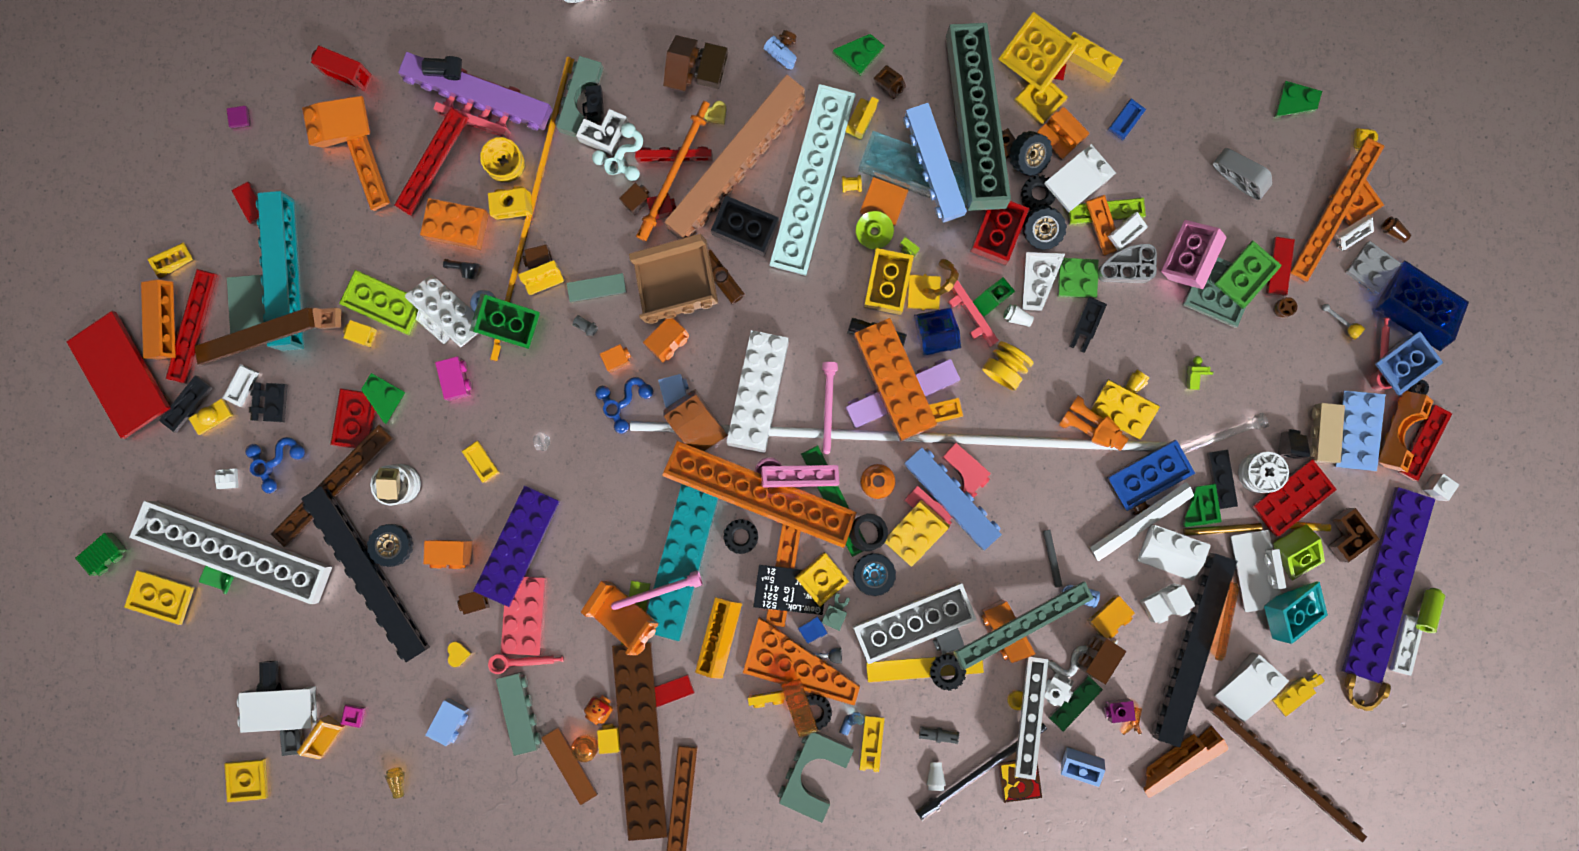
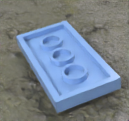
[1335,391,1386,471]

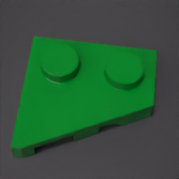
[1274,81,1322,118]
[1183,484,1222,527]

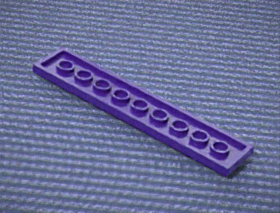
[1342,487,1436,684]

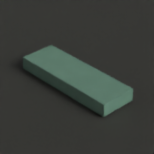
[567,273,627,302]

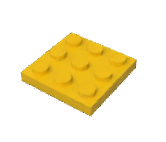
[998,12,1079,93]

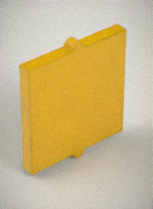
[908,274,941,311]

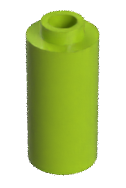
[1416,588,1445,633]

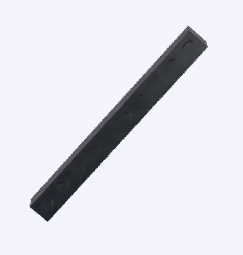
[301,485,430,662]
[1152,553,1238,747]

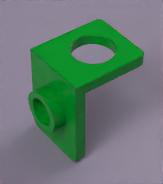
[199,566,234,594]

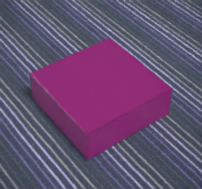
[227,106,250,128]

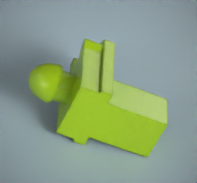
[1187,356,1214,390]

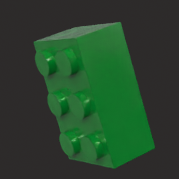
[469,294,540,349]

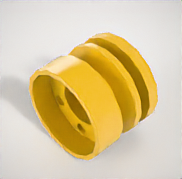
[480,137,525,183]
[982,341,1034,391]

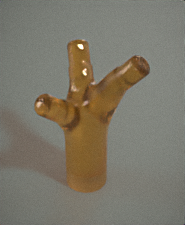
[1122,707,1142,735]

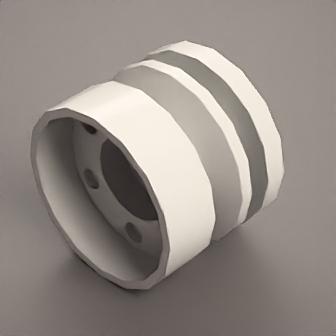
[1238,452,1289,493]
[370,464,421,506]

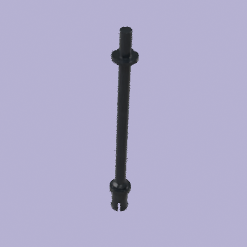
[915,723,1047,821]

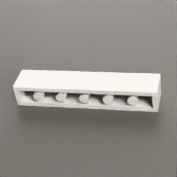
[1014,657,1048,780]

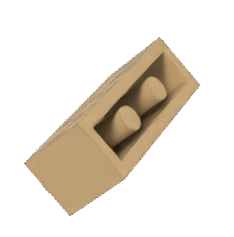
[1309,403,1345,464]

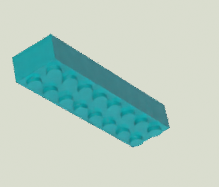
[256,191,304,351]
[647,484,719,641]

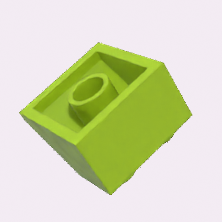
[1273,524,1325,581]

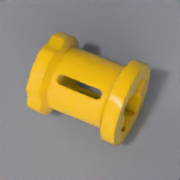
[842,175,862,193]

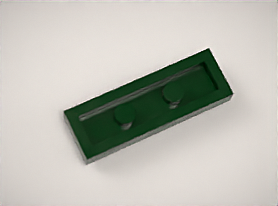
[1048,675,1103,732]

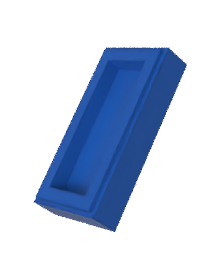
[1108,98,1146,141]

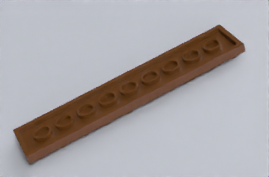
[612,642,668,841]

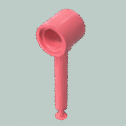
[1369,317,1392,391]
[488,653,564,674]

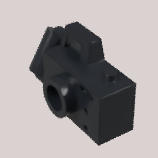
[582,85,604,123]

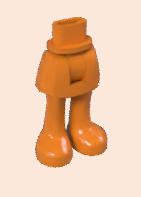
[1059,395,1129,451]

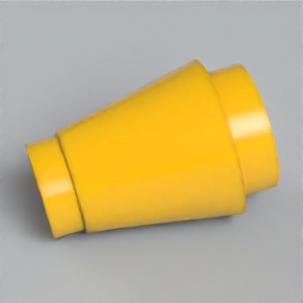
[1125,369,1149,393]

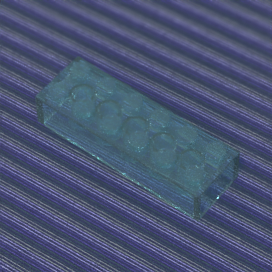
[858,131,967,208]

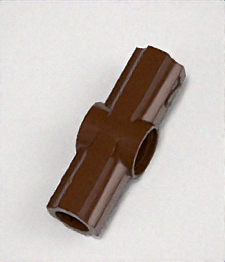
[708,249,745,305]

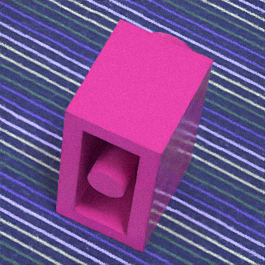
[435,356,472,401]

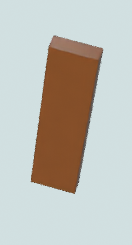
[542,727,598,805]

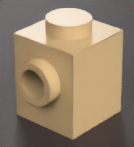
[376,468,401,500]

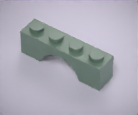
[555,56,604,138]

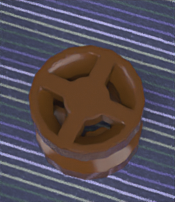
[1274,297,1298,318]

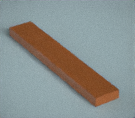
[667,744,698,851]

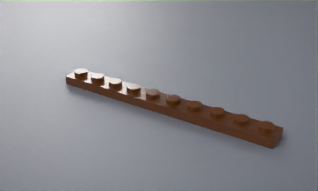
[1207,703,1367,843]

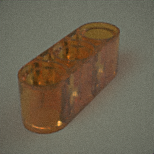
[781,678,818,738]

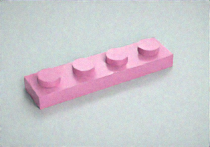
[761,465,840,487]

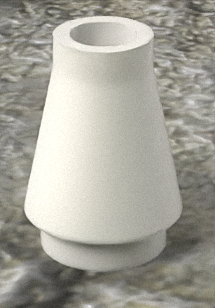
[1004,304,1034,327]
[927,762,946,791]

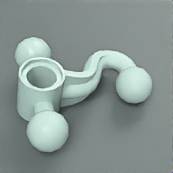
[592,122,643,181]

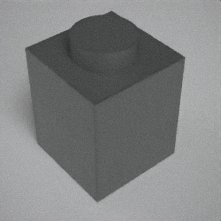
[933,628,965,655]

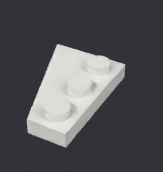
[1023,252,1065,311]

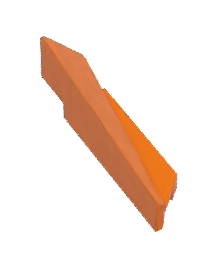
[1143,726,1228,798]

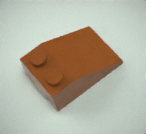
[663,389,728,451]

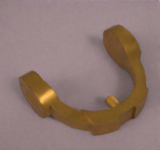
[922,259,959,300]
[1345,673,1391,711]

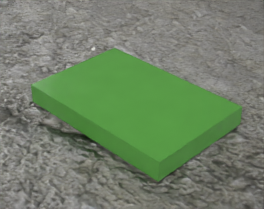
[1214,240,1282,309]

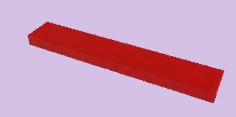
[394,107,469,216]
[165,269,217,384]

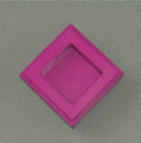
[341,704,365,728]

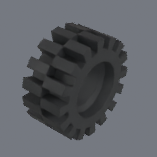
[1021,175,1056,210]
[723,519,758,554]
[930,654,966,691]
[797,694,832,731]

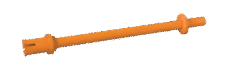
[636,101,710,242]

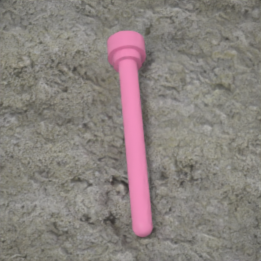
[822,362,838,454]
[611,570,703,610]

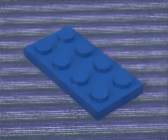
[1107,440,1195,511]

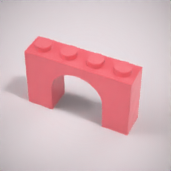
[903,443,991,525]

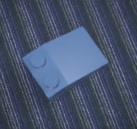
[1375,332,1443,396]

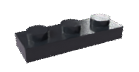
[159,375,213,433]
[1207,450,1238,509]

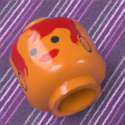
[584,695,613,725]

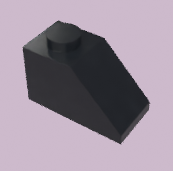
[1277,429,1310,459]

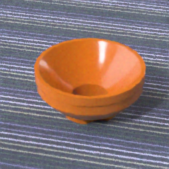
[860,464,895,499]

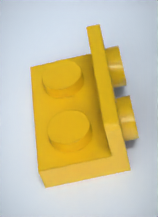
[845,97,879,140]
[518,260,564,295]

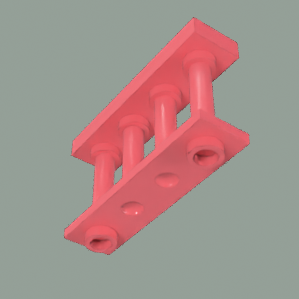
[433,68,520,139]

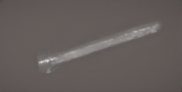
[1181,413,1269,454]

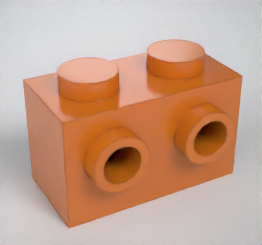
[643,318,689,363]

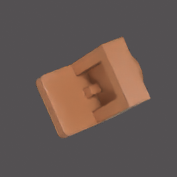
[312,308,341,329]

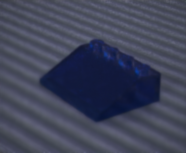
[1375,260,1469,351]

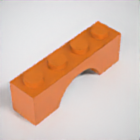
[1378,391,1433,473]

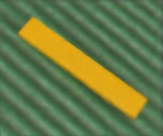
[866,655,984,682]

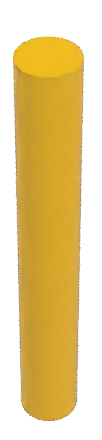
[1289,522,1331,532]

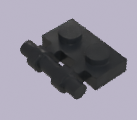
[249,382,288,423]

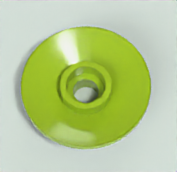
[856,211,894,249]

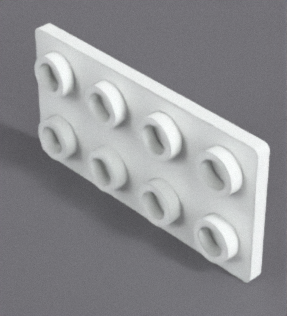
[405,275,478,347]
[1230,530,1286,612]

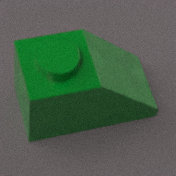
[973,277,1015,317]

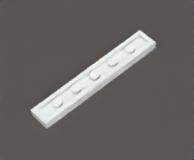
[1090,482,1194,561]

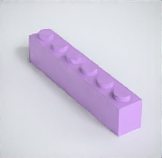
[845,358,961,429]

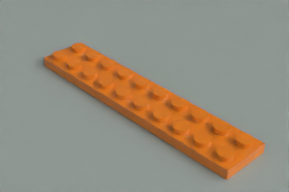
[662,441,857,548]

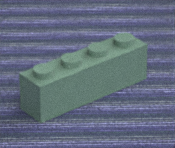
[496,672,541,756]

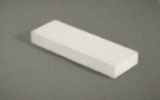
[1390,614,1422,676]

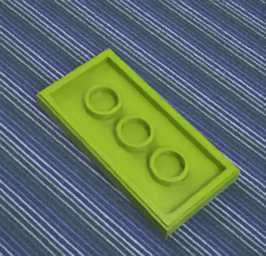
[339,270,418,335]

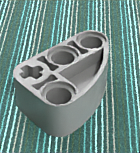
[1213,148,1272,200]
[1098,244,1157,283]

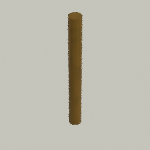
[1183,523,1262,536]

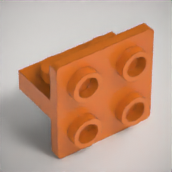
[1037,107,1089,159]

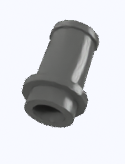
[572,315,598,337]

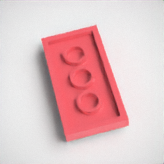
[501,577,546,656]

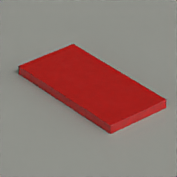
[66,311,170,439]

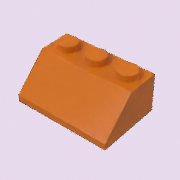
[981,599,1035,663]

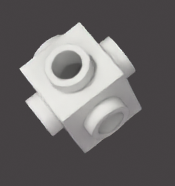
[1044,672,1074,706]

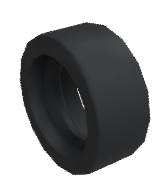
[849,513,888,551]

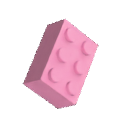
[1161,220,1227,289]

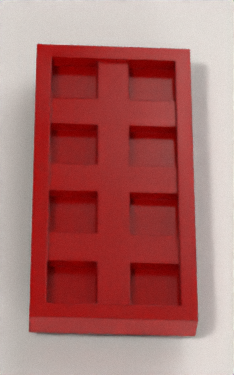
[1252,459,1337,537]

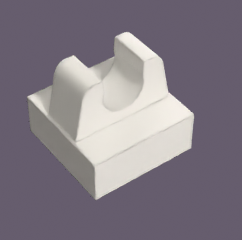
[215,469,238,489]

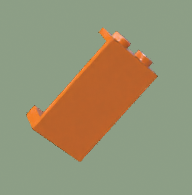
[581,581,659,655]

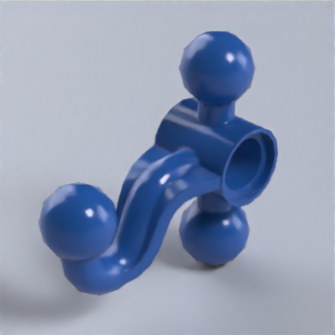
[595,377,653,434]
[245,437,305,494]

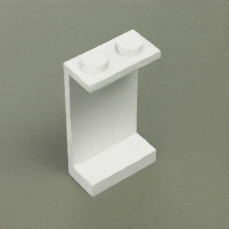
[237,686,317,733]

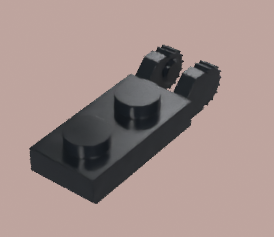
[1069,297,1107,353]

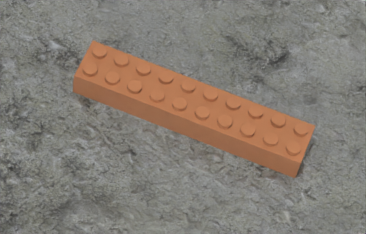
[665,75,805,239]

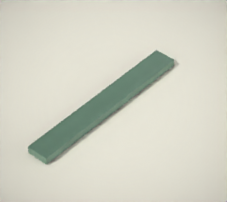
[953,581,1094,670]

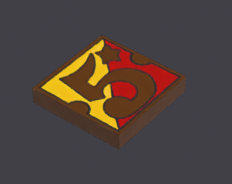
[998,760,1042,803]

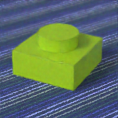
[899,237,920,257]

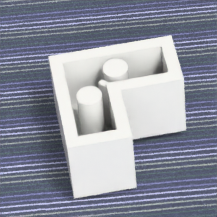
[576,109,629,157]
[1140,583,1195,624]

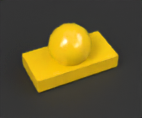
[189,398,233,435]

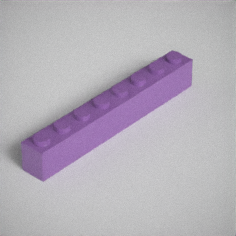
[398,52,552,131]

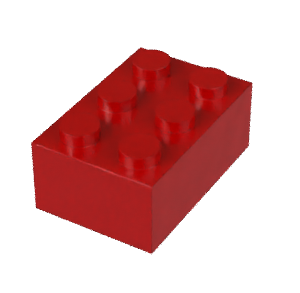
[970,201,1029,265]

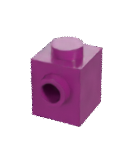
[1104,699,1136,723]

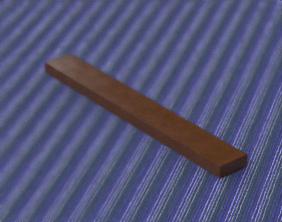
[195,308,315,365]
[271,425,393,547]

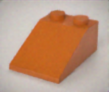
[302,96,370,148]

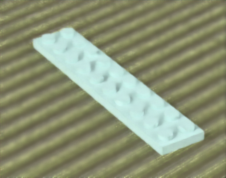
[770,84,855,276]

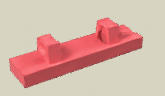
[948,280,999,347]

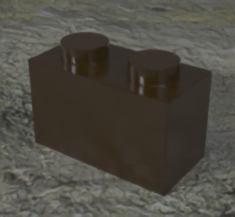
[694,42,728,89]

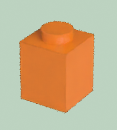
[600,344,631,373]

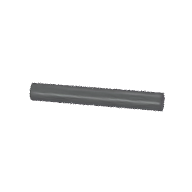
[1043,530,1063,588]

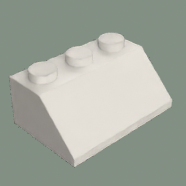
[1137,525,1211,581]

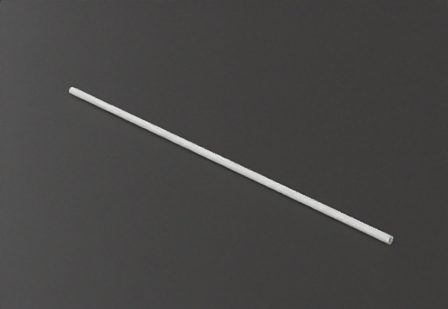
[630,421,1167,451]

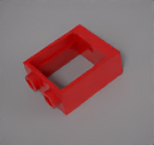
[311,45,372,91]

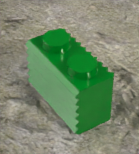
[75,533,127,576]

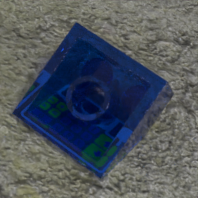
[914,308,961,355]

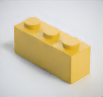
[1068,32,1123,83]

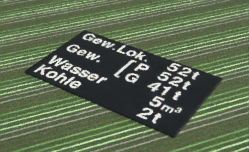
[753,565,824,615]

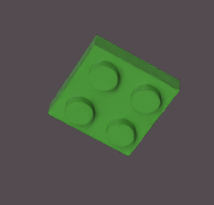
[1058,258,1099,298]

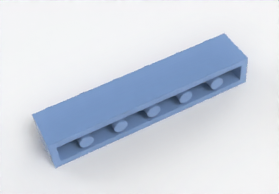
[904,448,1002,550]

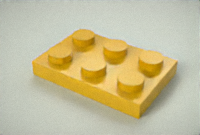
[1090,379,1160,440]
[885,500,950,567]
[124,570,195,625]

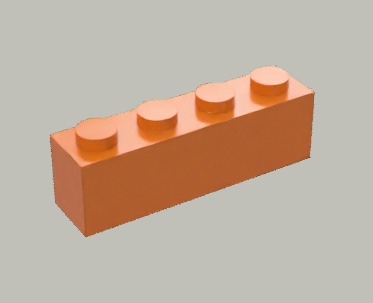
[141,279,175,360]

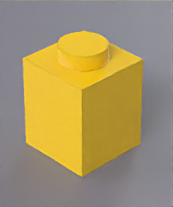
[343,320,377,348]
[597,723,621,754]

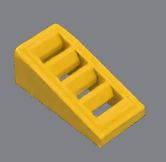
[147,242,193,279]

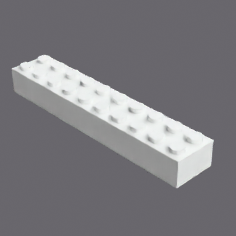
[129,501,332,604]

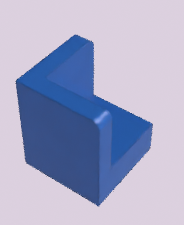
[798,615,828,644]

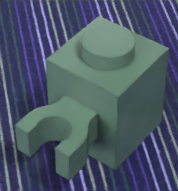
[821,593,850,631]

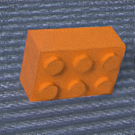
[420,198,489,250]

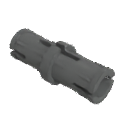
[919,726,959,745]

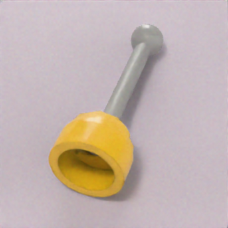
[1322,304,1365,340]

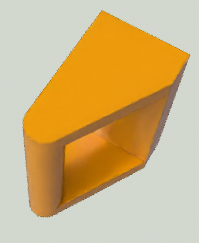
[297,715,344,759]

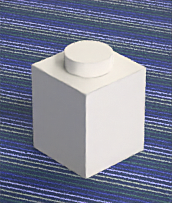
[1423,474,1459,501]

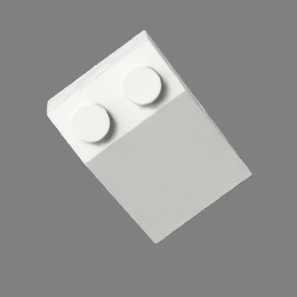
[1044,144,1116,212]
[1214,652,1289,722]

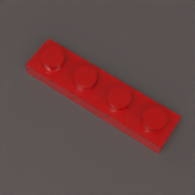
[635,146,713,162]
[1398,405,1453,481]

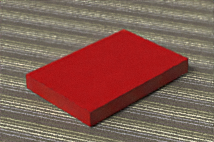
[330,388,376,448]

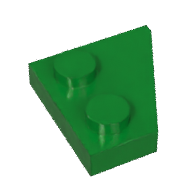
[833,34,885,76]
[361,373,405,424]

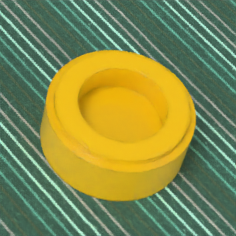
[1007,690,1023,710]

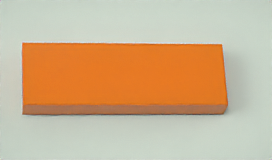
[1085,195,1118,255]

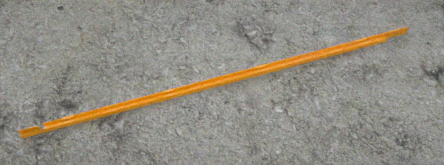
[490,56,574,361]

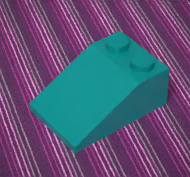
[1264,581,1328,644]

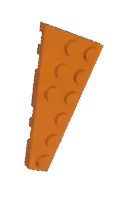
[743,617,860,706]

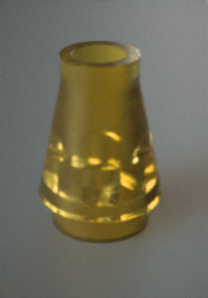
[385,767,405,799]

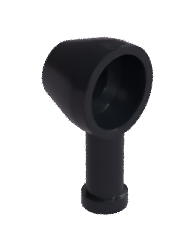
[443,259,480,279]

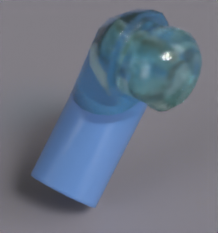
[839,712,865,736]

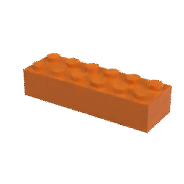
[854,318,938,442]

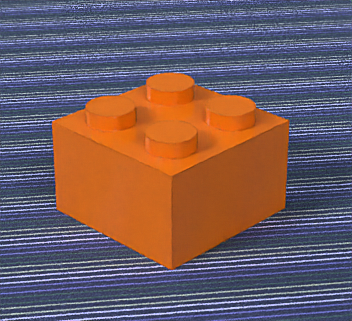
[423,540,472,569]

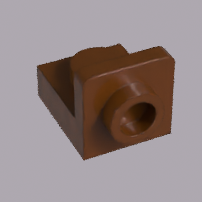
[874,65,906,99]

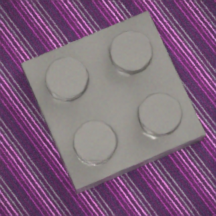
[1345,241,1401,295]

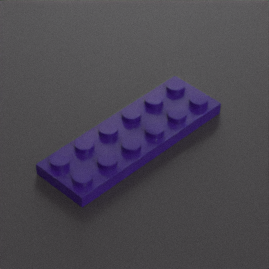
[473,486,560,607]

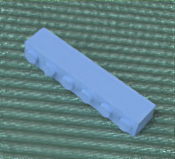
[903,103,967,223]

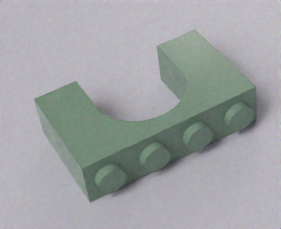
[777,729,854,823]

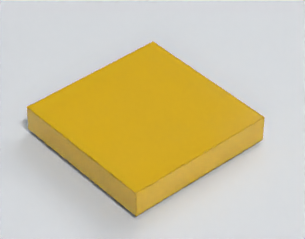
[1014,82,1068,126]
[795,552,849,607]
[224,758,268,802]

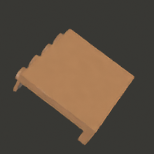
[629,234,718,324]

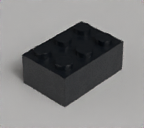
[711,196,779,256]

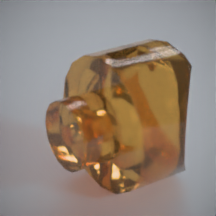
[571,735,599,762]

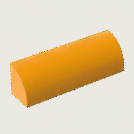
[695,597,742,678]

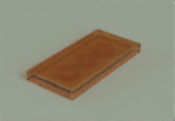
[1215,582,1240,661]

